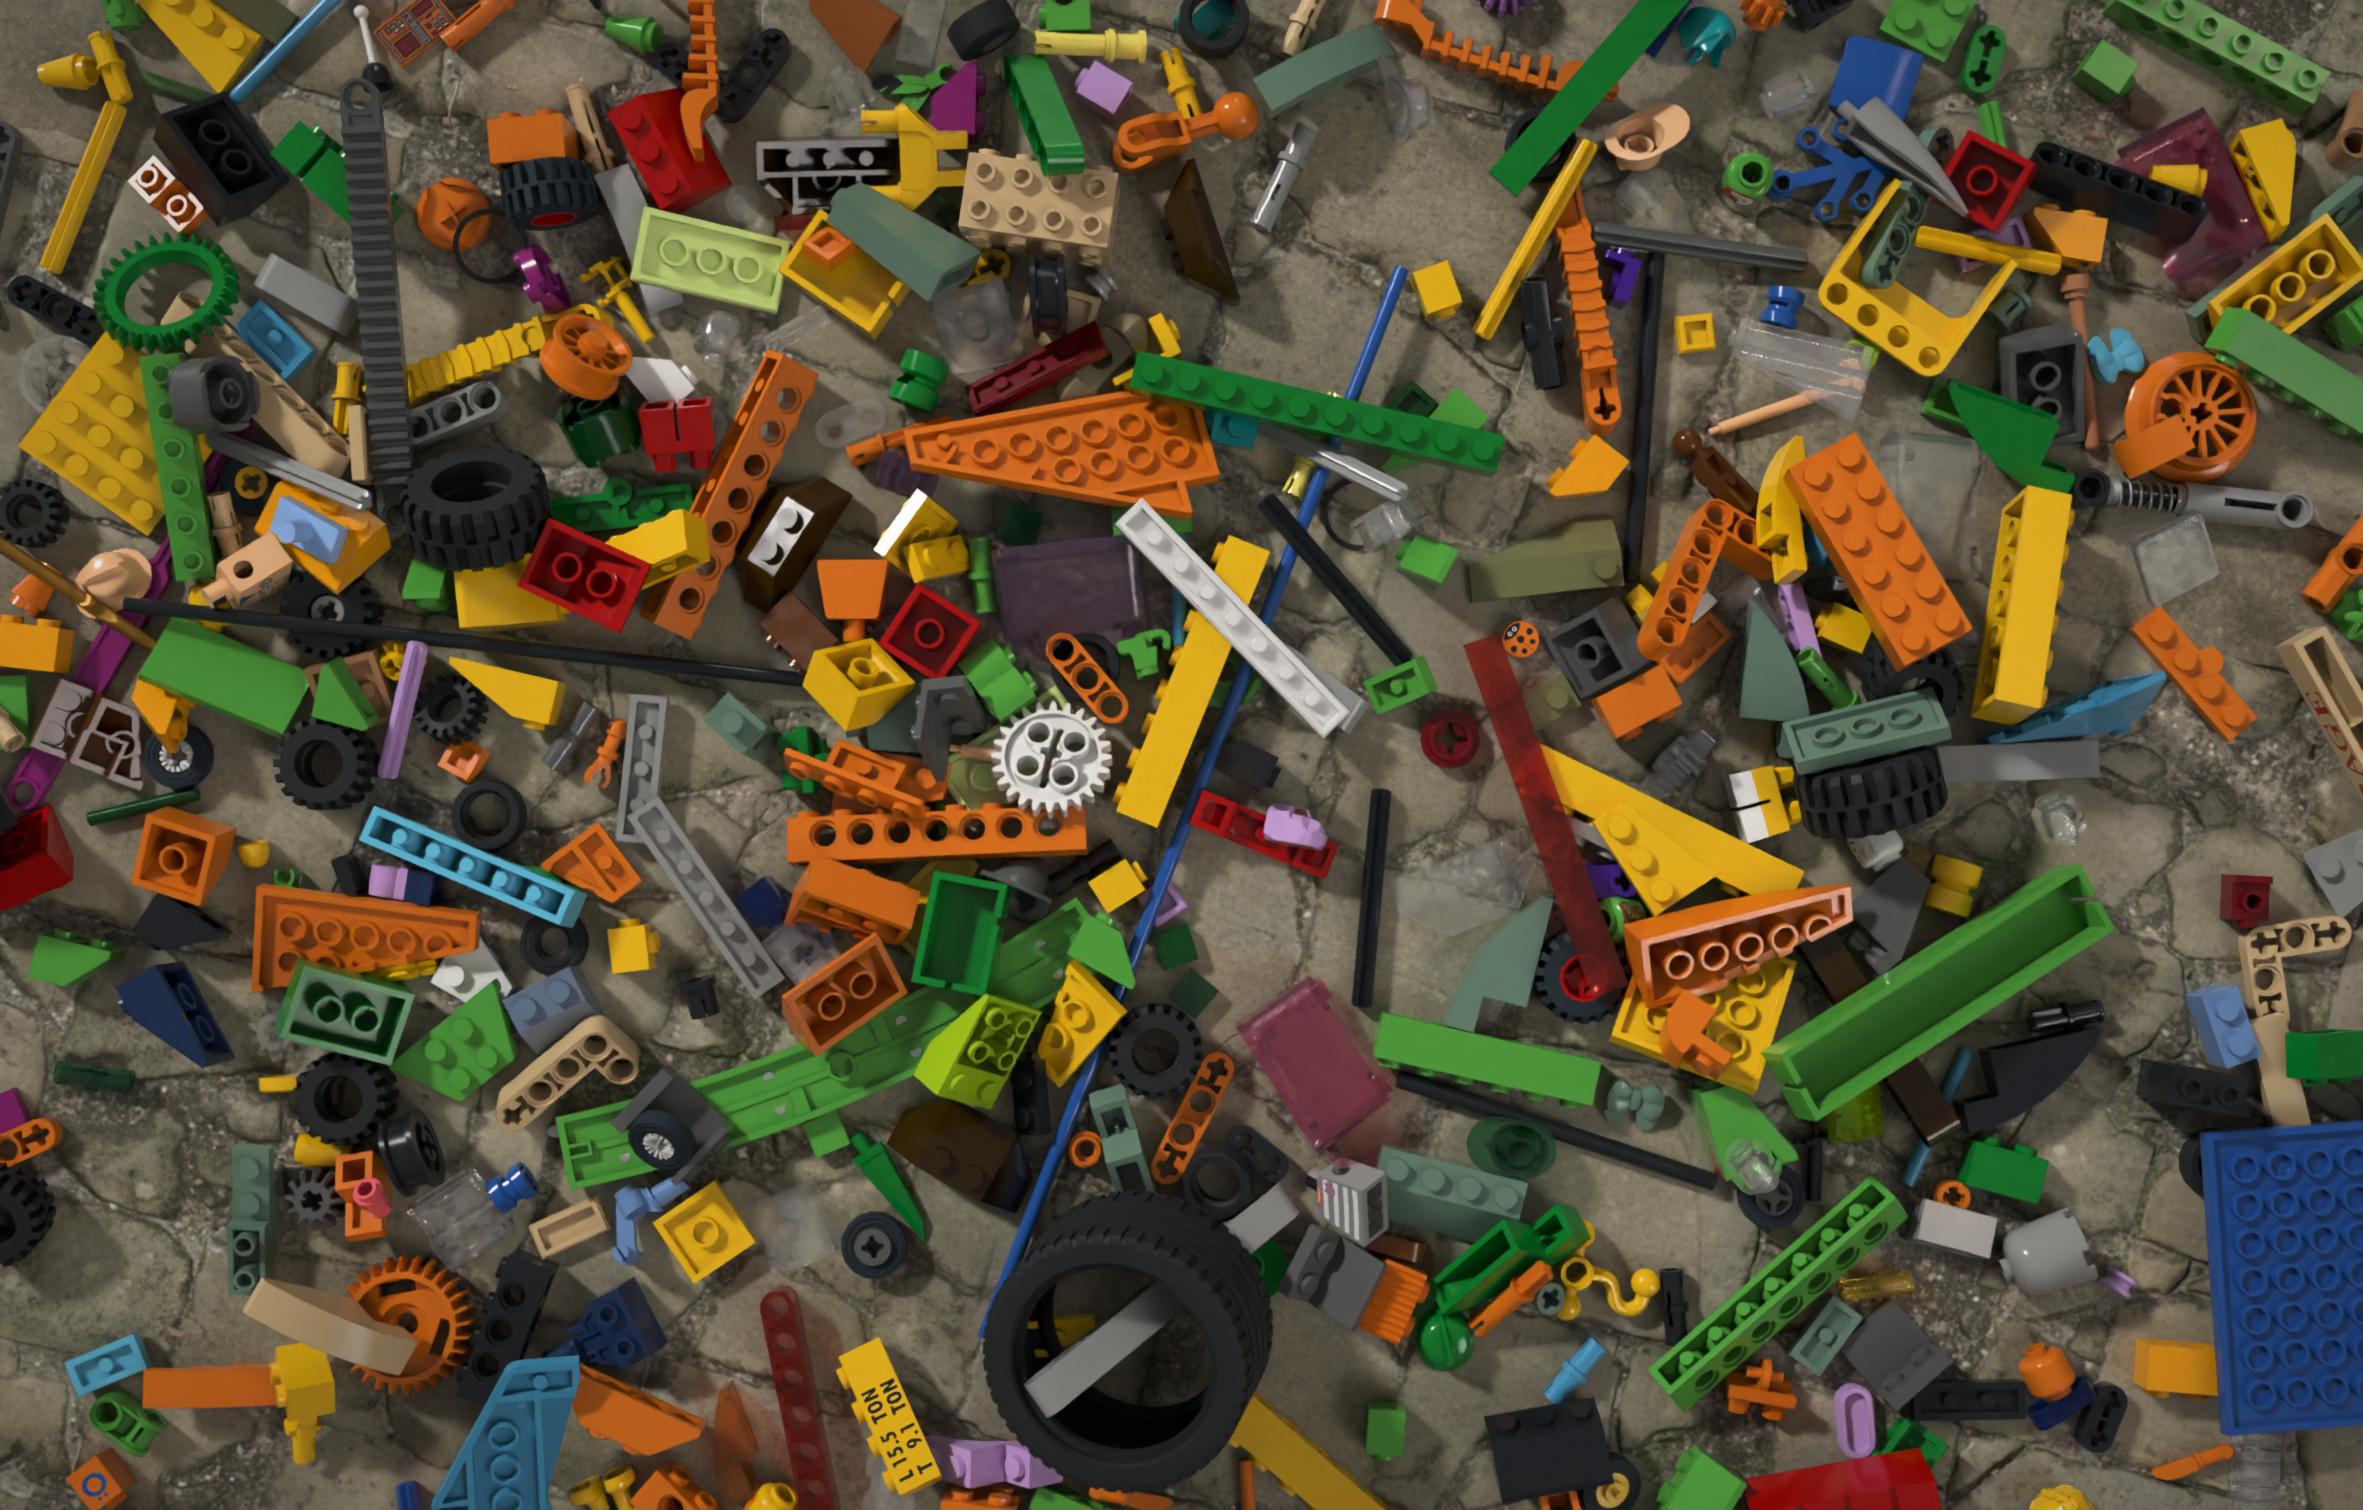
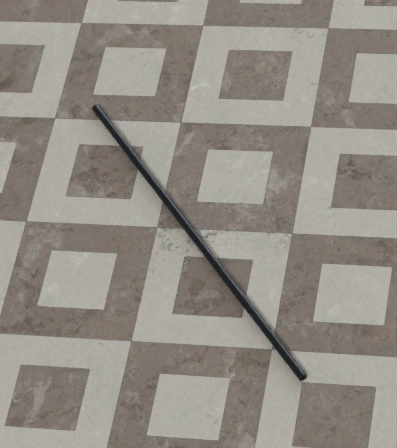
[123,597,806,687]

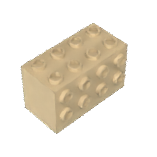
[958,149,1120,267]

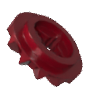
[1420,710,1480,769]

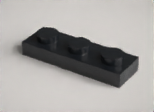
[1910,1379,2026,1421]

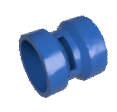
[1759,285,1806,333]
[486,1162,539,1213]

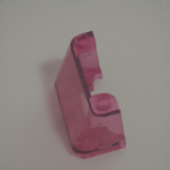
[2114,107,2270,284]
[1235,975,1393,1153]

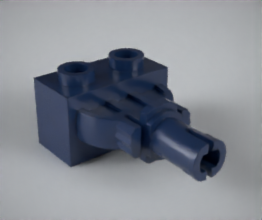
[542,1277,668,1371]

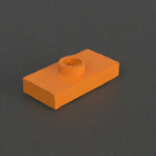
[1653,610,1733,687]

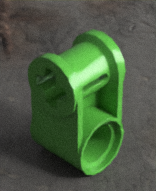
[88,1389,168,1458]

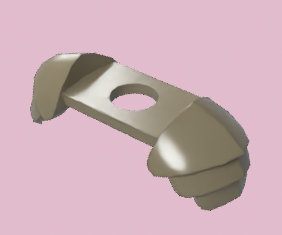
[1053,313,1150,402]

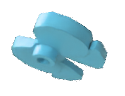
[2086,328,2145,385]

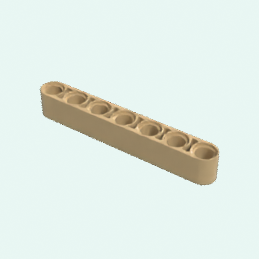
[160,291,351,479]

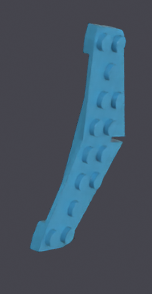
[431,1355,580,1510]

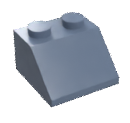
[502,965,605,1057]

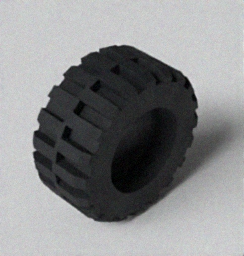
[399,447,553,572]
[1793,745,1948,840]

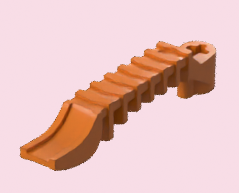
[680,0,721,162]
[1374,0,1620,103]
[1545,182,1622,437]

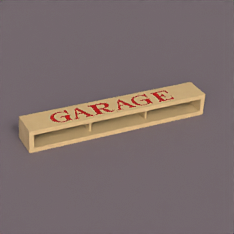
[2275,626,2363,802]

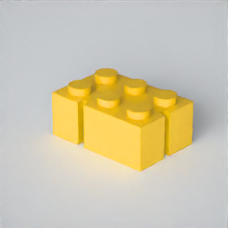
[778,209,911,340]

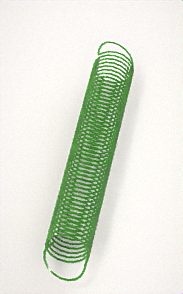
[134,72,215,102]

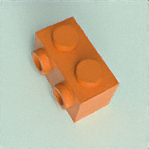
[1590,664,1683,742]

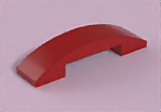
[1188,789,1339,879]

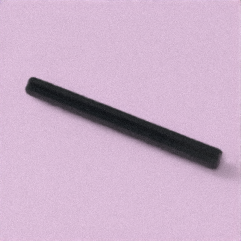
[1257,494,1413,667]
[1352,788,1391,1008]

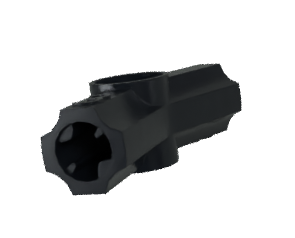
[1520,275,1568,391]

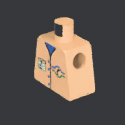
[201,531,293,610]

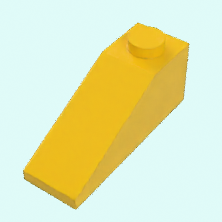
[2228,118,2296,243]
[448,656,567,731]

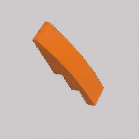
[142,1363,277,1408]

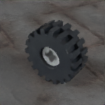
[279,571,383,660]

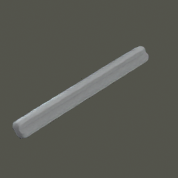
[1257,424,1409,504]

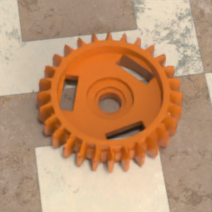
[342,1255,477,1395]

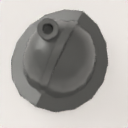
[979,857,1052,923]

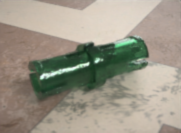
[53,1060,136,1094]

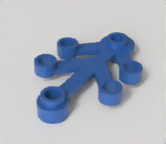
[1765,118,1898,223]

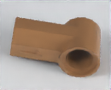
[2325,90,2363,170]

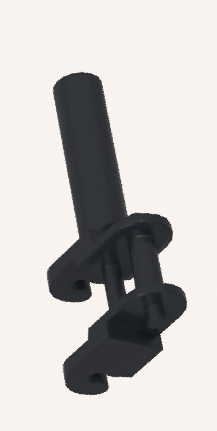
[1791,1111,1840,1201]

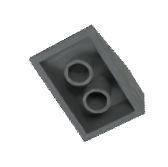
[1995,323,2085,446]

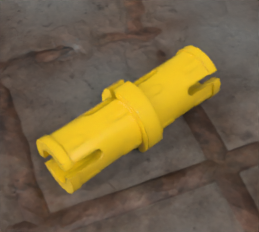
[1159,47,1203,119]

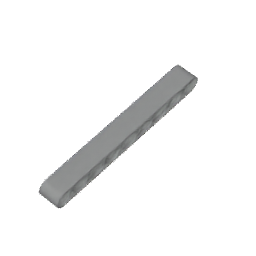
[1024,1181,1300,1418]

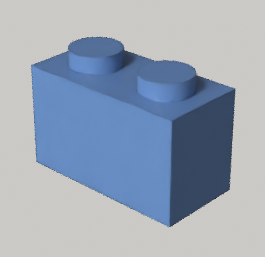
[2185,983,2262,1069]

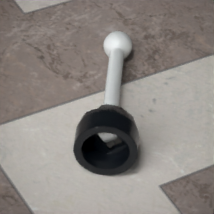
[354,5,394,93]

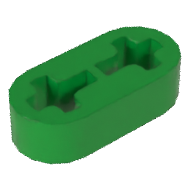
[1959,25,2006,98]

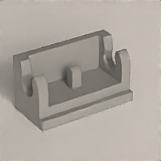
[1906,1199,1998,1260]

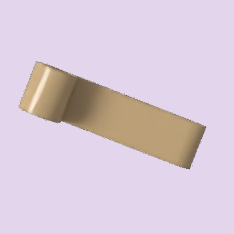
[495,1014,639,1131]

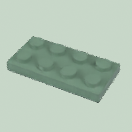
[1782,687,1952,775]

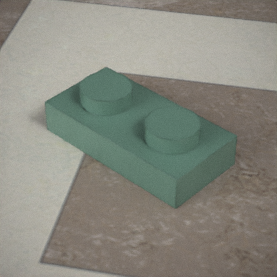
[1786,1293,1863,1377]

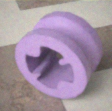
[2099,1265,2138,1299]

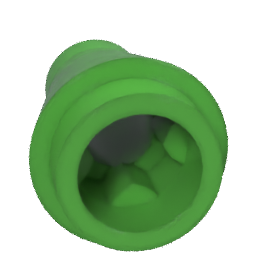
[605,15,663,54]

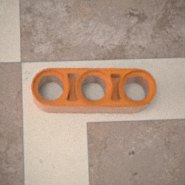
[1046,633,1129,725]

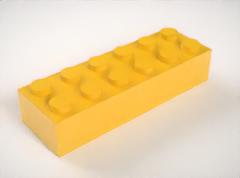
[1970,485,2075,726]

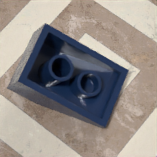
[116,961,236,1068]

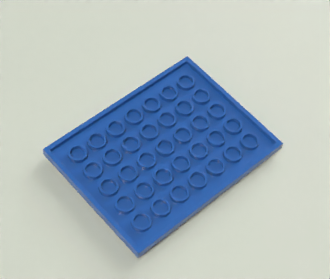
[2199,1120,2363,1436]

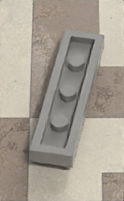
[615,694,670,844]

